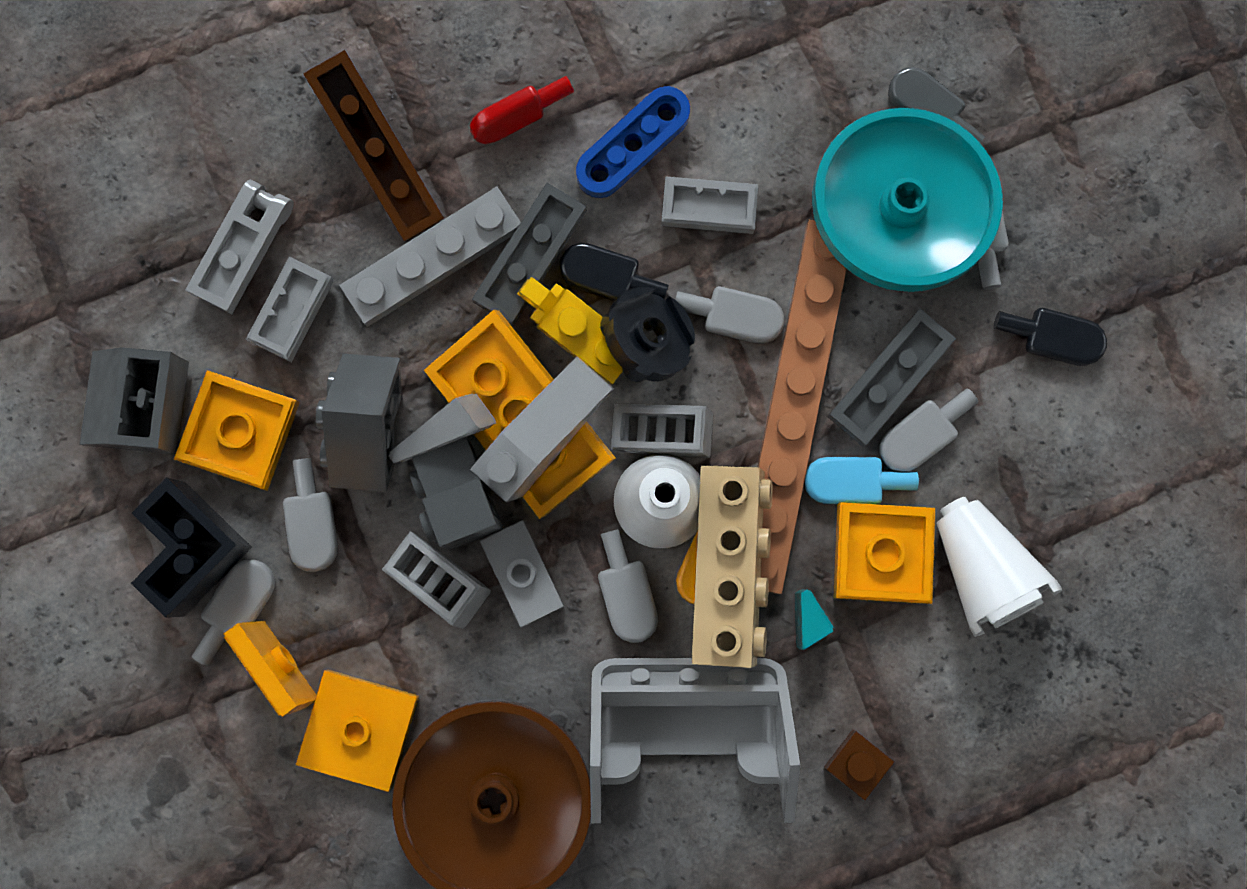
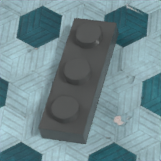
[472,183,587,327]
[827,309,956,447]

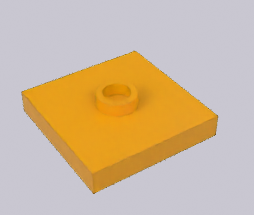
[174,370,300,491]
[834,502,935,604]
[223,621,316,717]
[296,669,419,792]

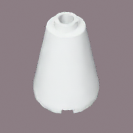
[614,454,700,549]
[937,497,1062,637]

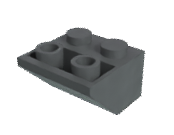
[79,347,189,454]

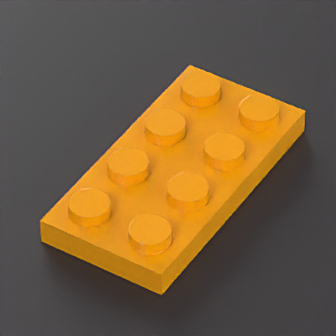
[424,310,616,519]

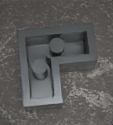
[316,354,402,492]
[409,437,504,550]

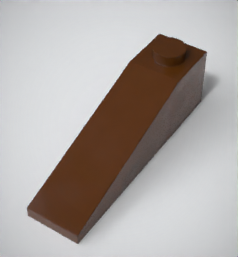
[303,50,444,241]

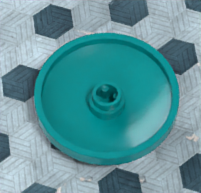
[812,108,1003,292]

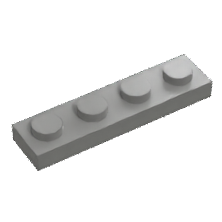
[339,186,521,327]

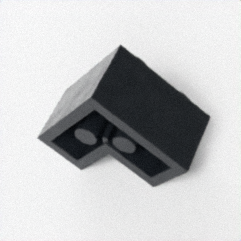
[131,477,252,618]

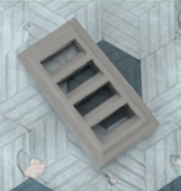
[389,393,496,463]
[611,404,713,458]
[382,531,491,629]

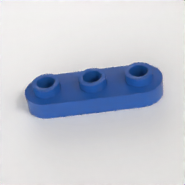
[576,86,690,198]

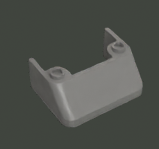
[590,658,800,823]

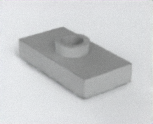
[661,176,758,234]
[246,256,334,363]
[480,520,564,627]

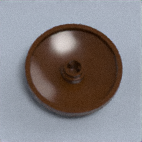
[392,700,591,889]

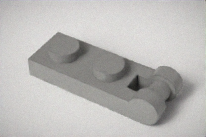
[185,179,294,315]

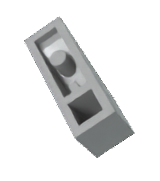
[470,357,614,502]

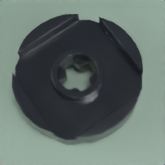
[600,287,695,382]

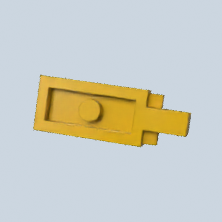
[517,277,623,385]

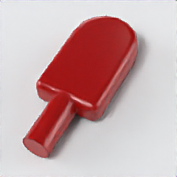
[470,76,574,144]

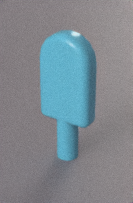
[804,457,919,504]

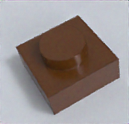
[824,729,894,800]

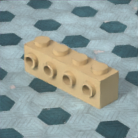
[692,466,773,668]

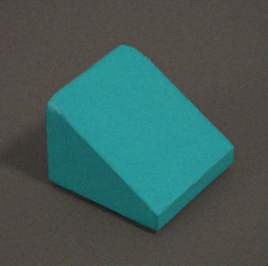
[795,589,834,650]

